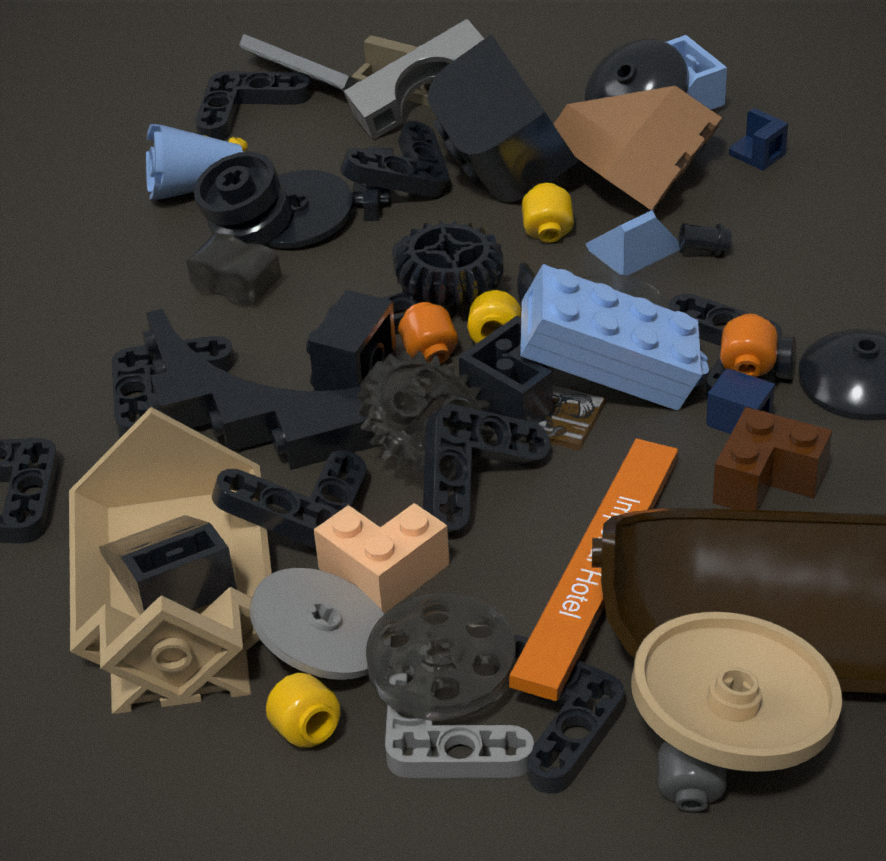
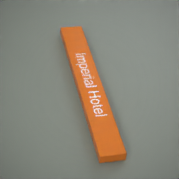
[509,438,678,701]

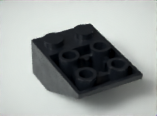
[99,515,237,615]

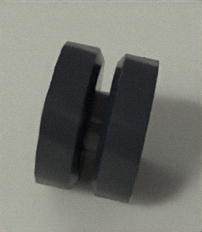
[194,152,292,250]

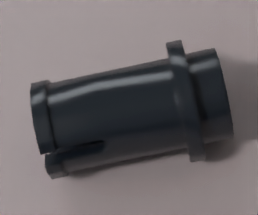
[678,223,732,256]

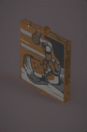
[525,384,606,451]

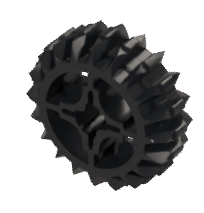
[395,220,504,308]

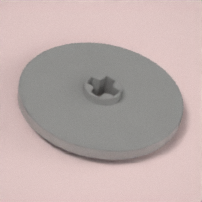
[250,568,391,680]

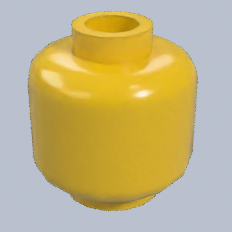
[522,183,574,243]
[467,290,521,344]
[266,673,341,748]

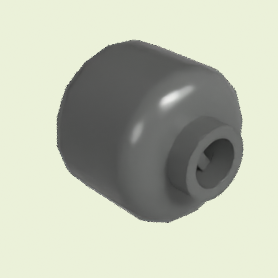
[658,741,727,812]

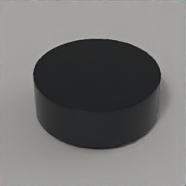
[773,337,796,380]

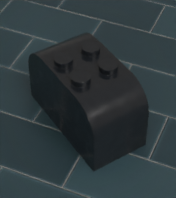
[428,34,579,202]

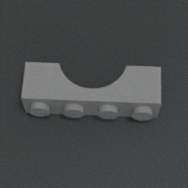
[344,19,484,140]

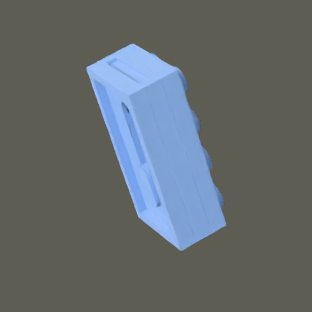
[520,264,709,411]

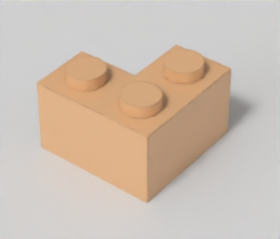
[314,503,450,614]

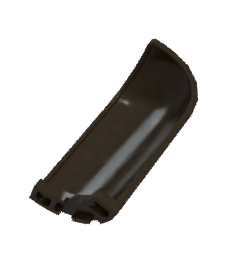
[592,508,886,693]

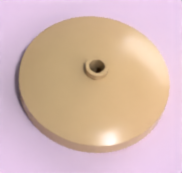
[631,612,842,772]

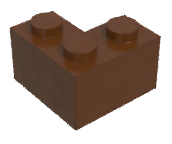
[712,407,832,510]

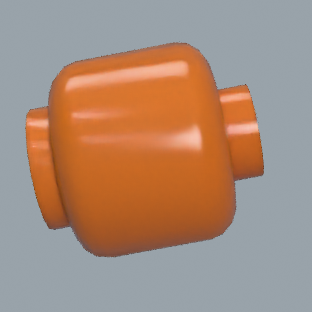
[398,302,458,366]
[720,314,778,377]

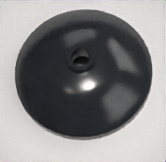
[585,39,689,101]
[798,329,886,421]

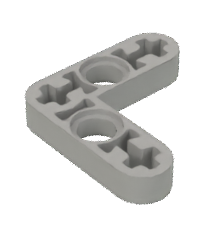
[385,648,534,778]

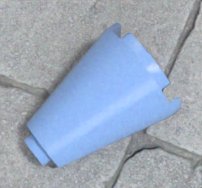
[146,124,243,200]

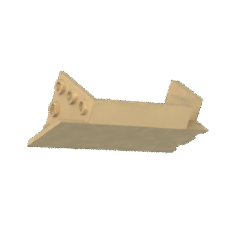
[69,407,272,714]

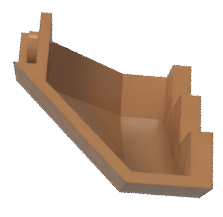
[554,86,723,211]

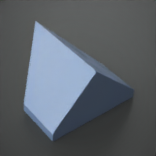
[586,210,681,278]

